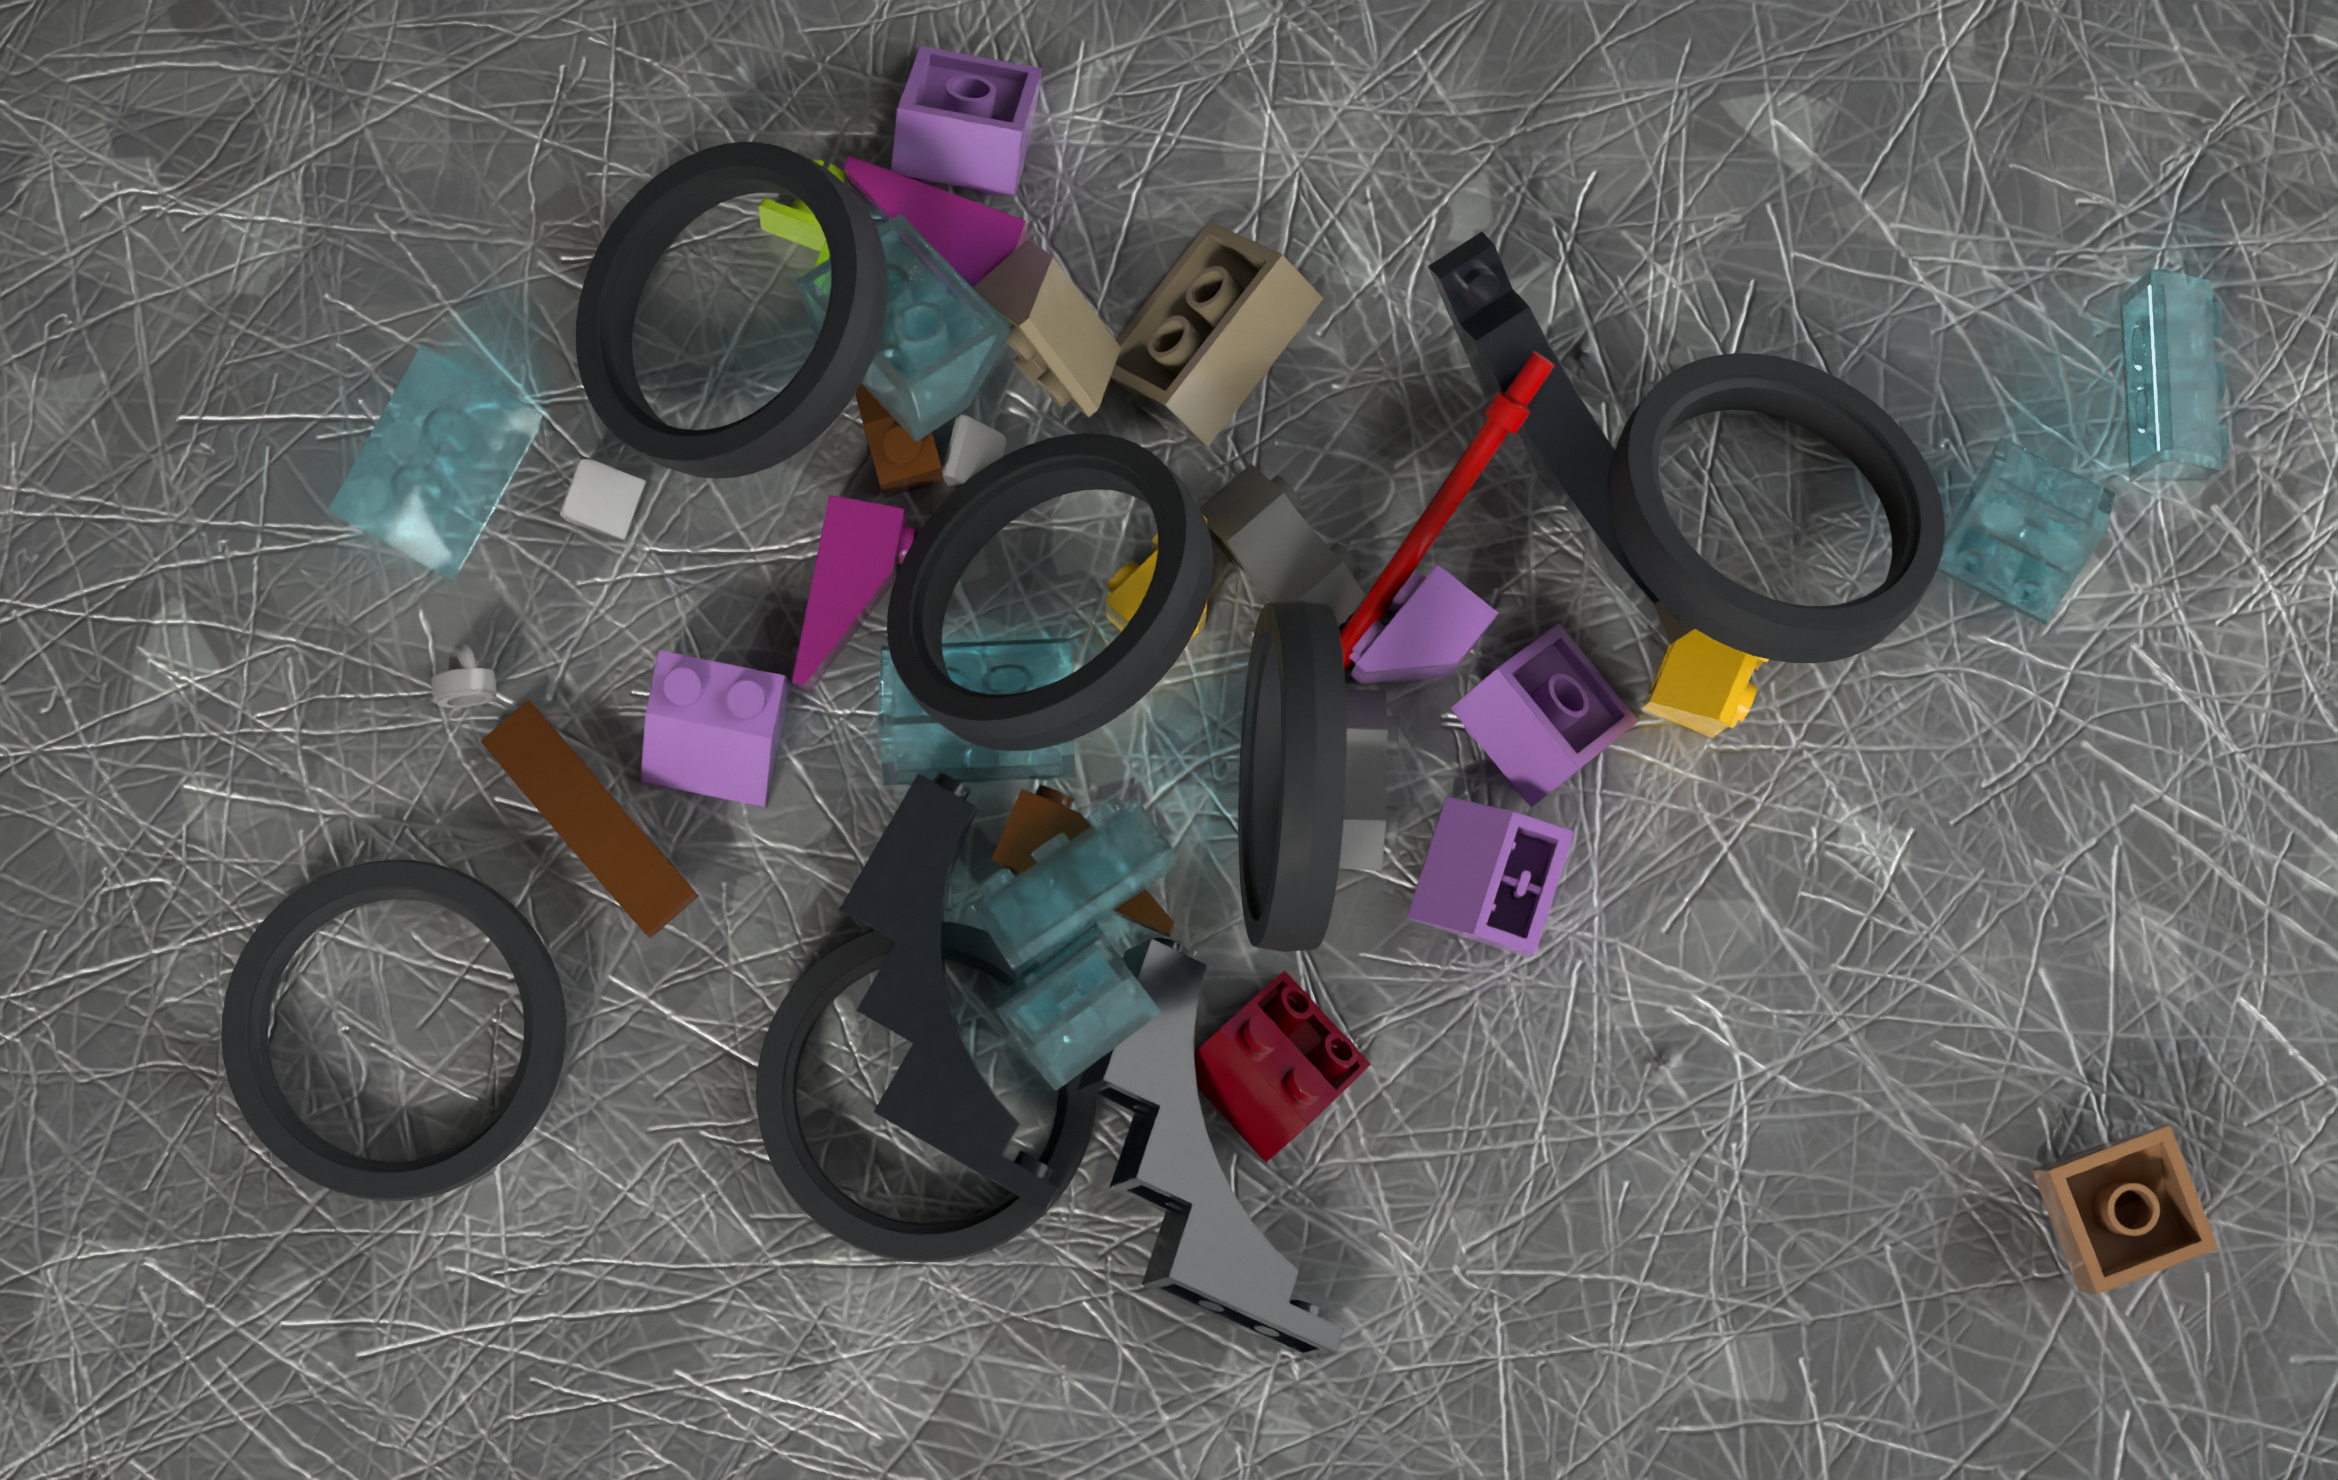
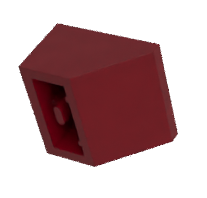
[1194,970,1371,1163]

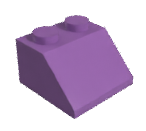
[891,46,1043,197]
[1451,623,1639,808]
[640,650,792,808]

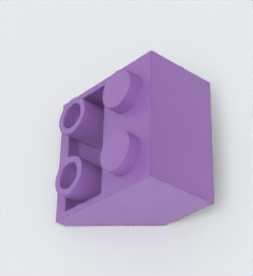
[1349,564,1498,687]
[1407,796,1575,958]

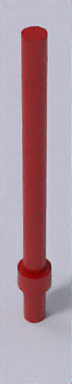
[1340,351,1555,672]

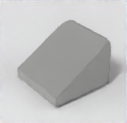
[942,414,1006,488]
[560,456,647,541]

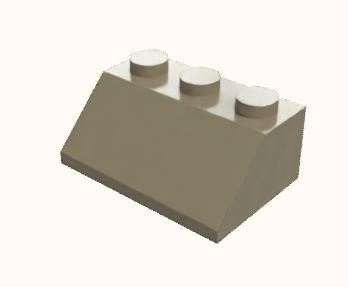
[1109,221,1324,447]

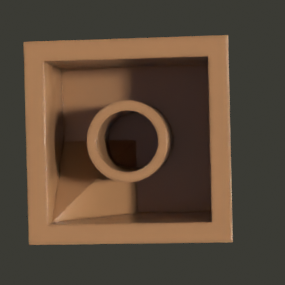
[2032,1125,2219,1294]

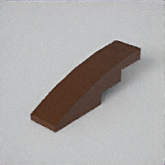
[481,699,699,939]

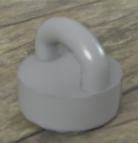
[431,644,497,708]

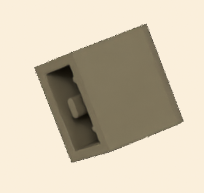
[971,239,1121,418]

